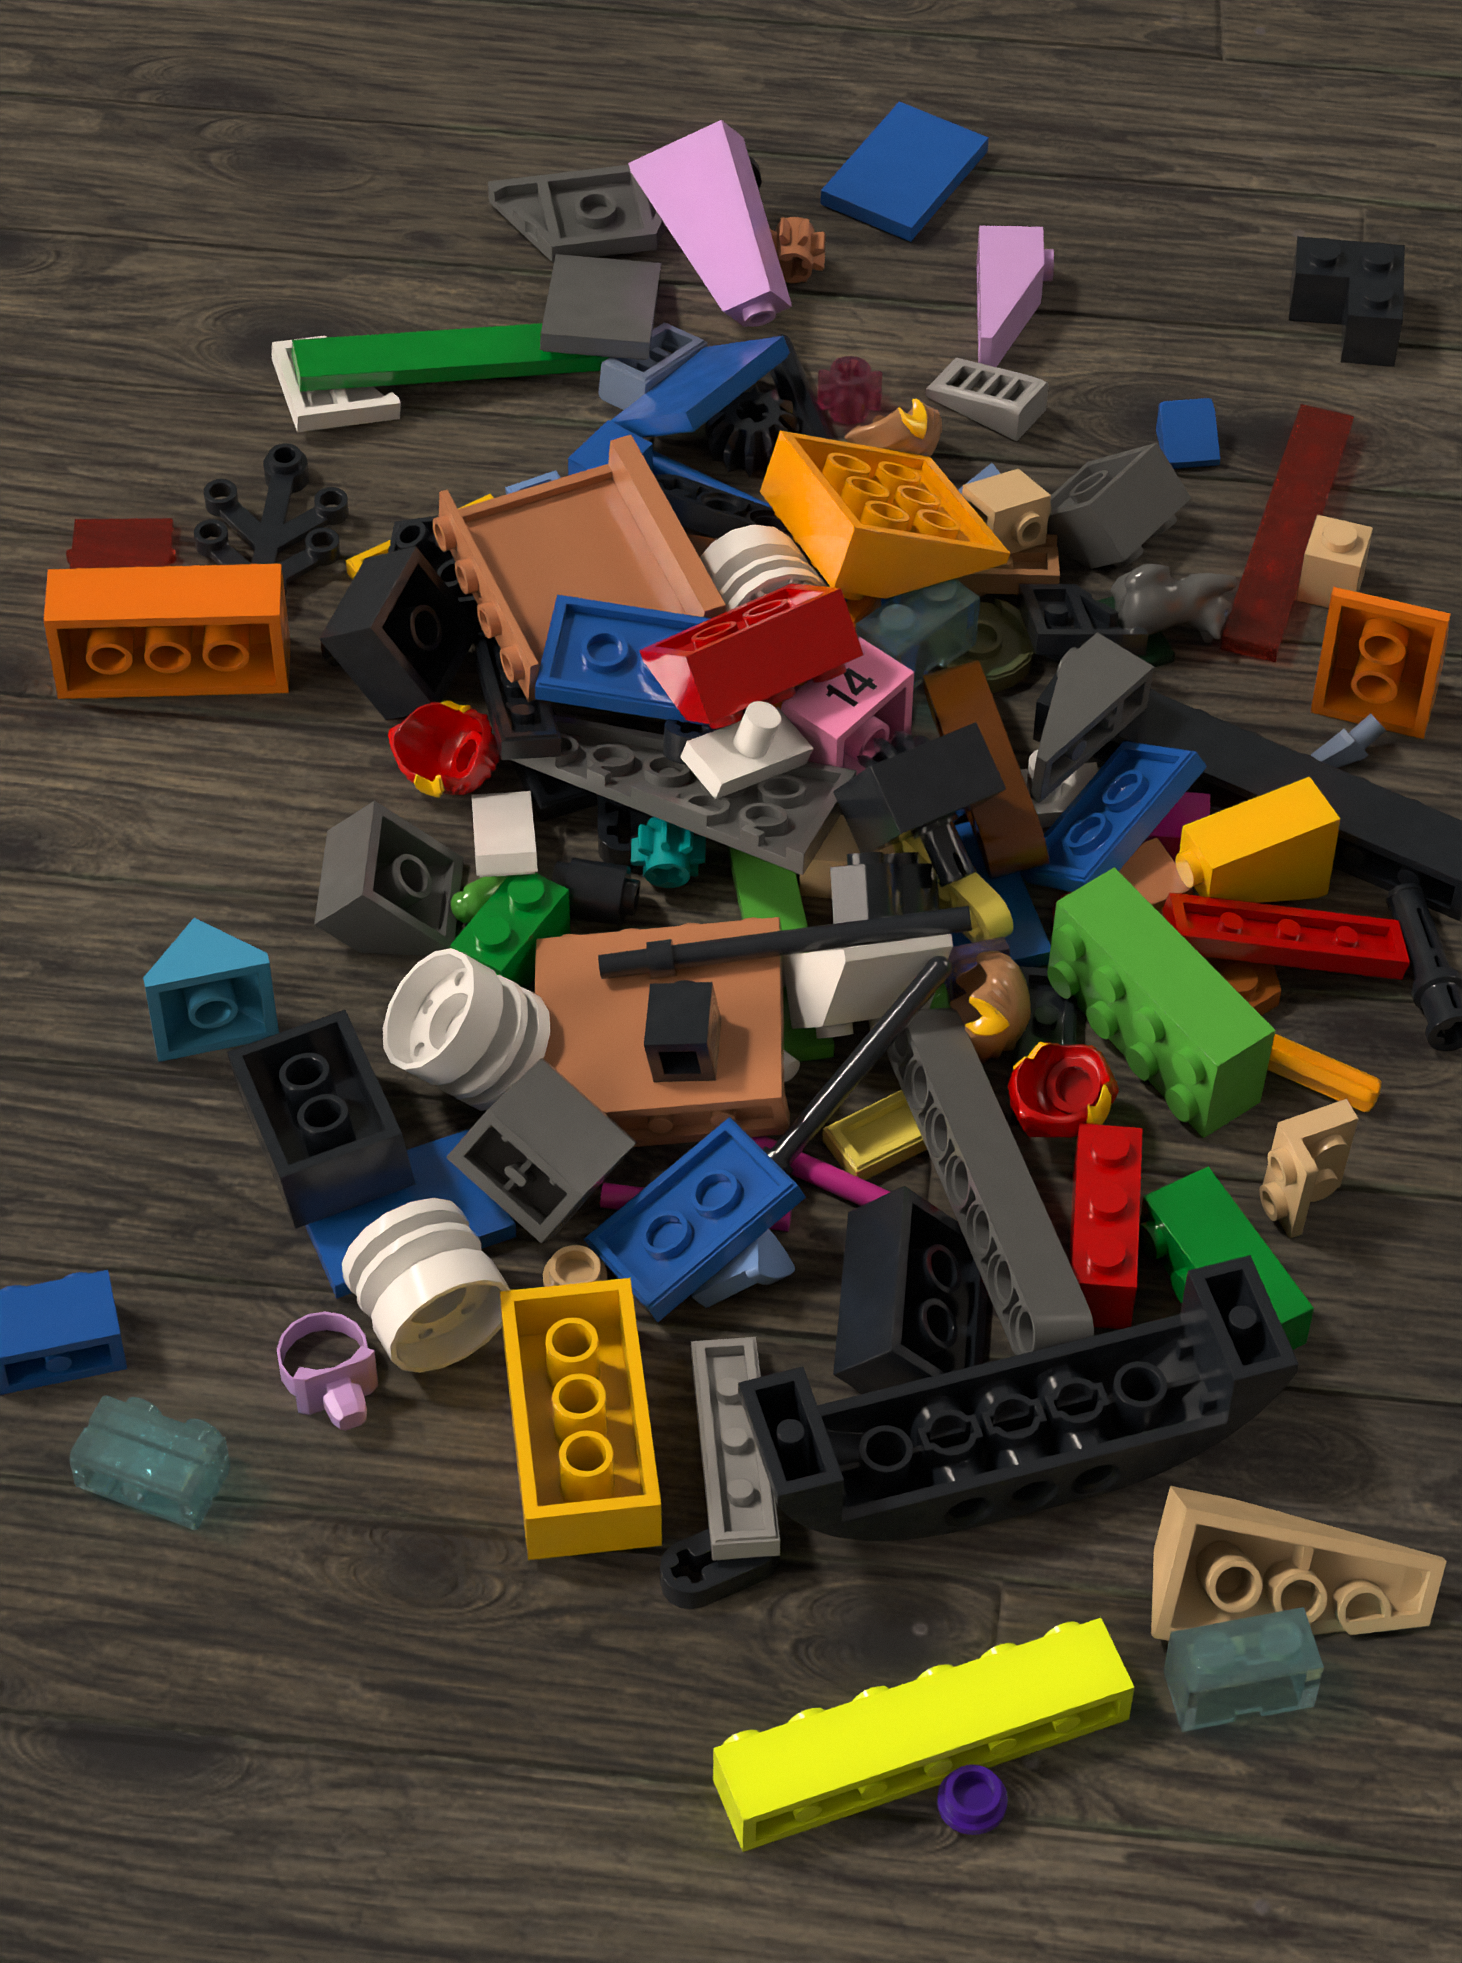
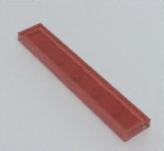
[1220,404,1354,662]

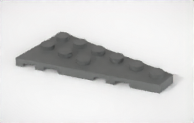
[499,715,857,875]

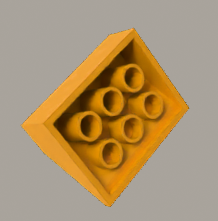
[760,431,1010,600]

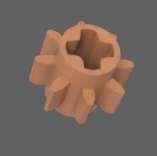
[770,217,826,283]

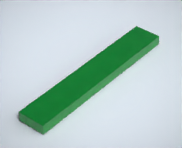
[291,323,610,392]

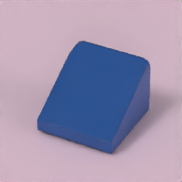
[1156,398,1220,469]

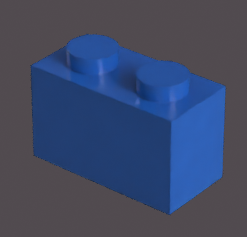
[0,1270,127,1395]

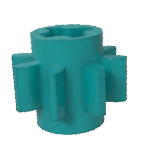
[631,817,706,888]

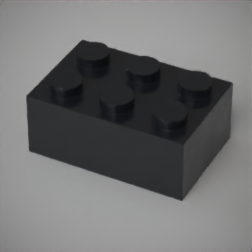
[227,1009,416,1229]

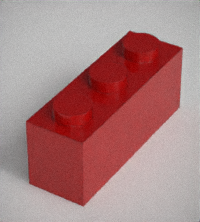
[1069,1123,1143,1329]

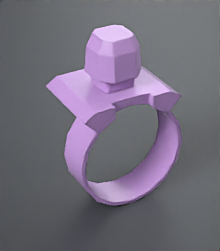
[277,1312,378,1431]

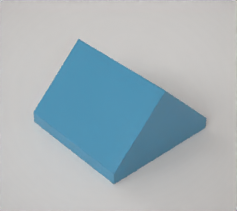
[143,918,279,1062]

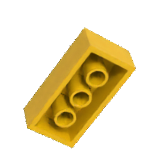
[500,1278,662,1560]

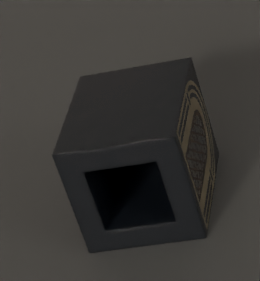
[644,980,722,1082]

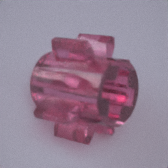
[817,356,882,424]

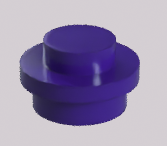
[937,1765,1008,1835]

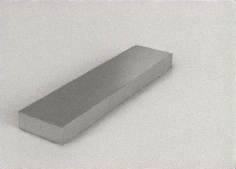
[691,1337,780,1560]

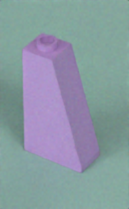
[629,120,792,327]

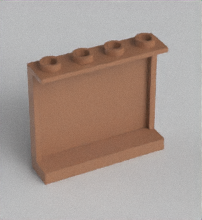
[433,434,726,702]
[534,917,790,1147]

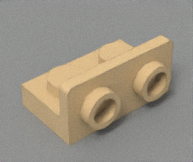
[1259,1099,1358,1239]

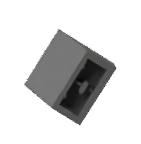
[446,1058,637,1244]

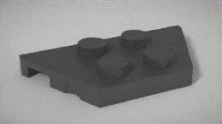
[488,165,667,262]

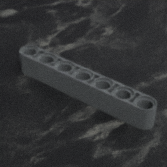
[886,1008,1094,1355]

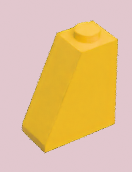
[1175,777,1340,903]

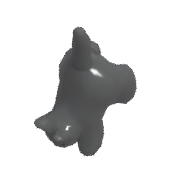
[1110,564,1238,643]

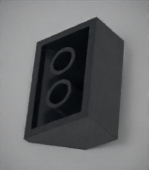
[833,1186,988,1394]

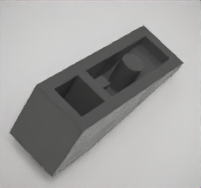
[1030,632,1154,803]

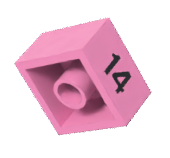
[781,637,914,775]

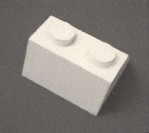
[782,934,953,1039]

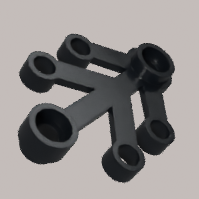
[194,443,349,596]

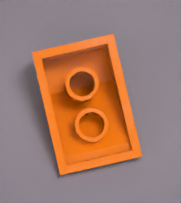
[1310,587,1451,739]

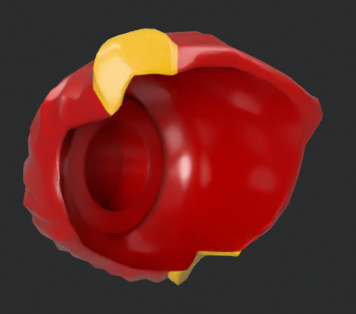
[388,700,500,798]
[1008,1042,1119,1138]

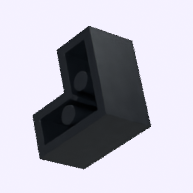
[1288,236,1405,367]

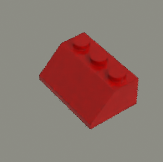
[639,583,864,729]

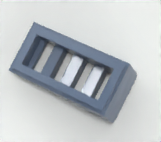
[599,322,708,410]

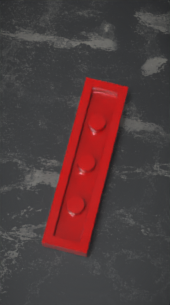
[1162,892,1410,980]

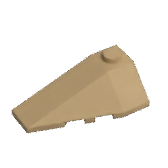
[1151,1486,1446,1651]

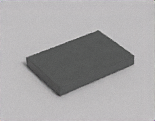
[540,254,661,360]

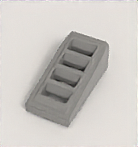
[926,358,1048,441]

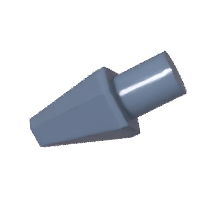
[1311,713,1386,768]

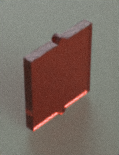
[66,518,177,569]

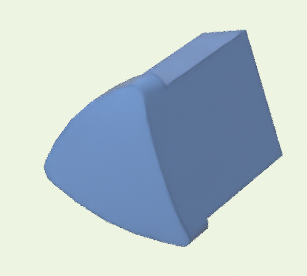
[691,1229,795,1308]

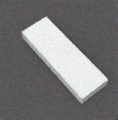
[472,791,538,877]

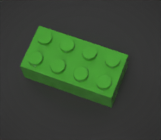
[1047,867,1276,1138]

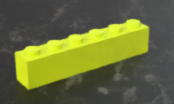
[713,1618,1135,1852]

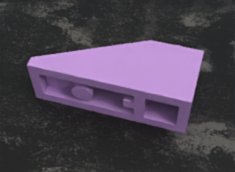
[976,226,1054,367]

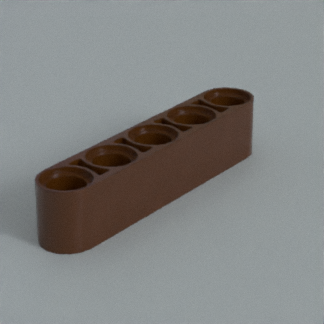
[922,660,1049,879]

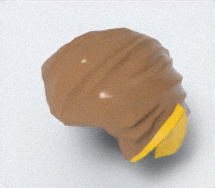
[845,399,942,457]
[950,951,1031,1064]

